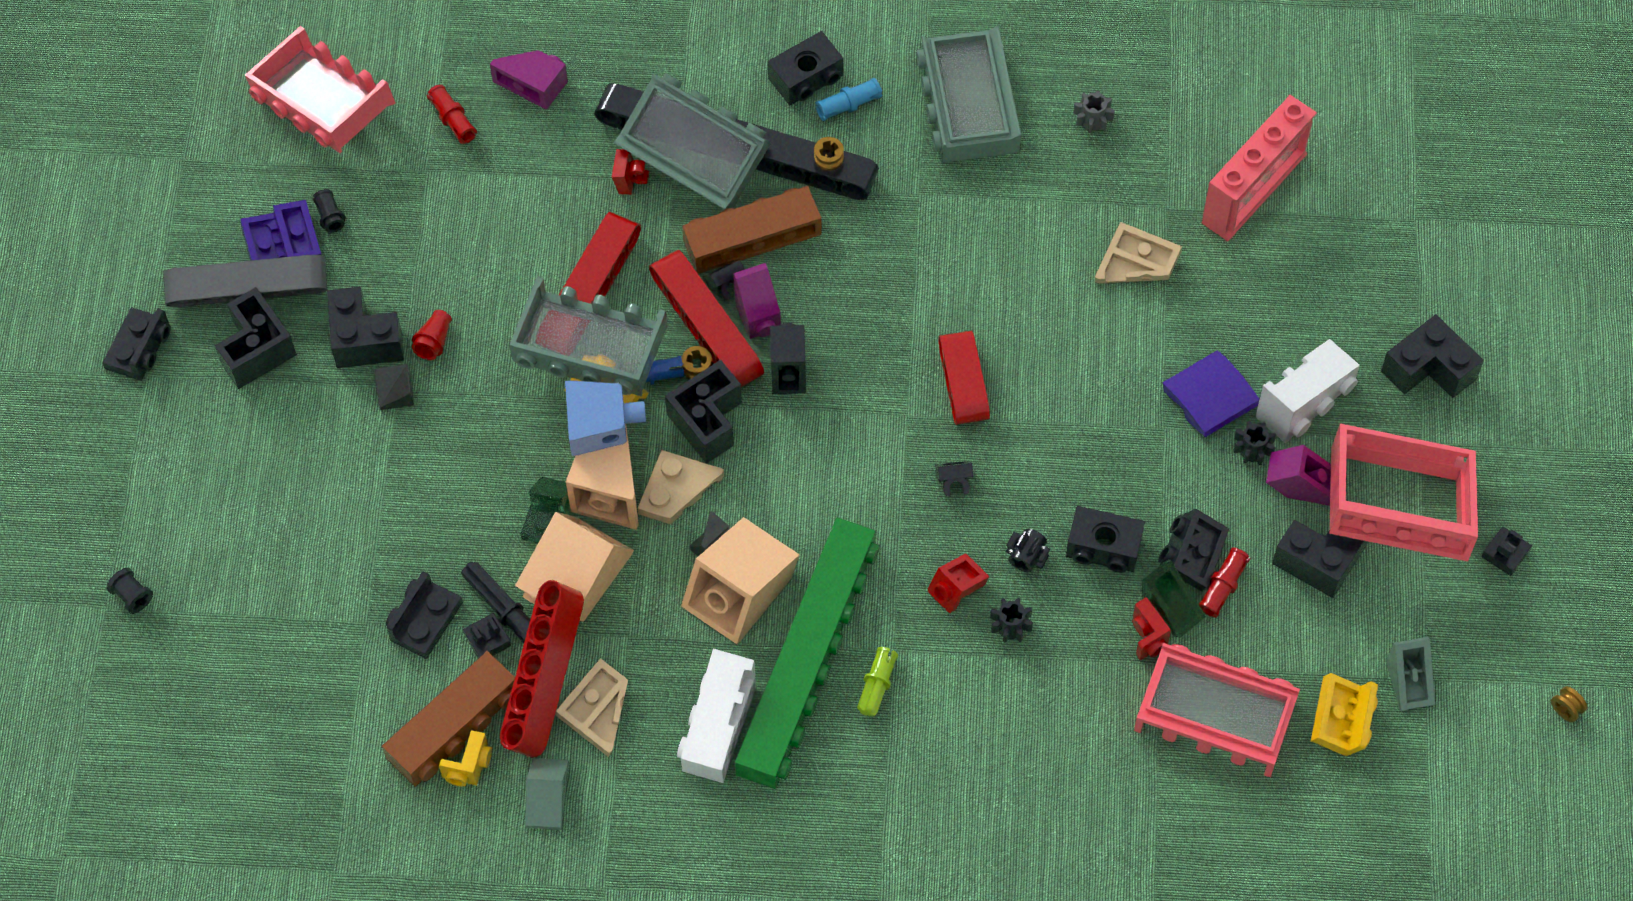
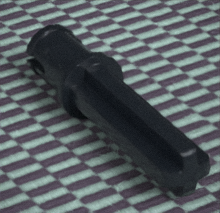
[461,562,530,644]

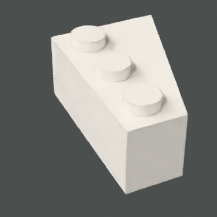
[1256,339,1360,443]
[677,649,756,783]

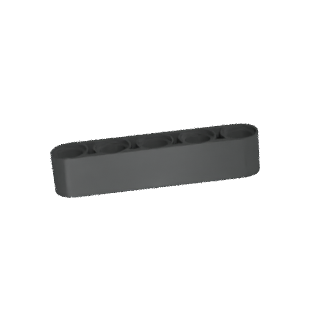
[163,255,328,307]

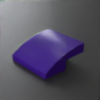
[240,200,321,261]
[1162,350,1260,437]

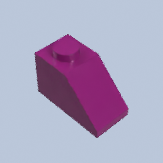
[490,50,568,110]
[734,263,781,339]
[1266,445,1331,506]

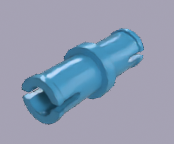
[815,78,882,121]

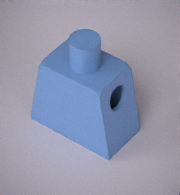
[565,380,646,456]

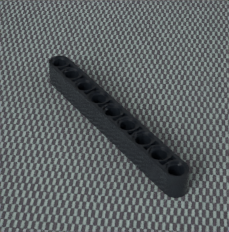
[594,83,879,200]

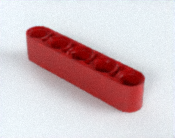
[536,212,641,356]
[649,250,765,387]
[500,580,584,758]

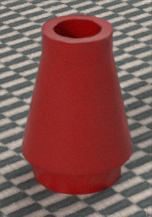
[412,310,452,360]

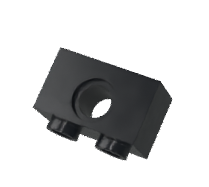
[768,31,844,106]
[770,323,806,394]
[1066,506,1145,573]

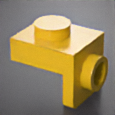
[439,730,492,787]

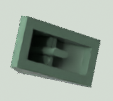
[1386,637,1435,711]
[525,758,569,830]

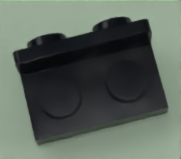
[102,307,171,381]
[1157,509,1229,591]
[386,571,463,659]

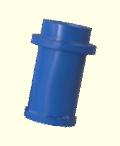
[646,356,684,385]

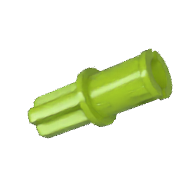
[857,647,898,717]

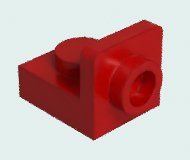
[927,553,990,613]
[1132,597,1171,660]

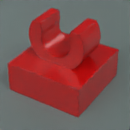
[611,149,650,195]

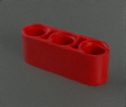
[938,330,990,425]

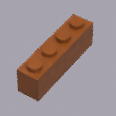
[682,186,822,274]
[382,651,515,787]

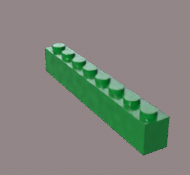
[735,517,880,789]

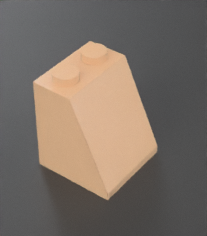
[566,427,639,530]
[515,512,634,622]
[681,517,800,644]

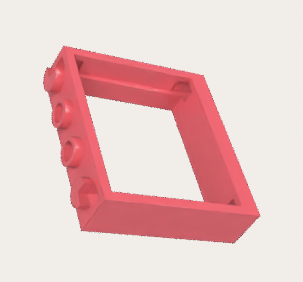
[1329,424,1478,562]

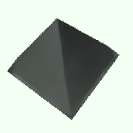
[374,364,414,410]
[689,511,729,556]

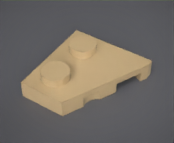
[1095,222,1182,284]
[637,450,724,524]
[555,658,628,757]

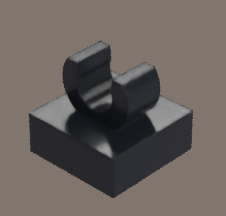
[703,260,745,300]
[935,460,974,496]
[1481,526,1532,576]
[462,613,511,659]

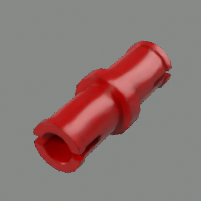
[427,85,477,144]
[1198,547,1251,618]

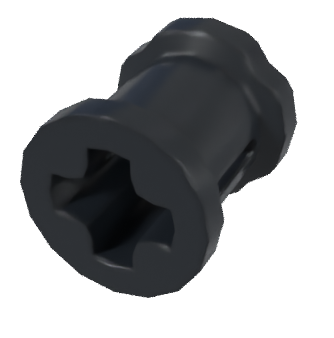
[106,568,153,614]

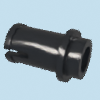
[312,189,346,233]

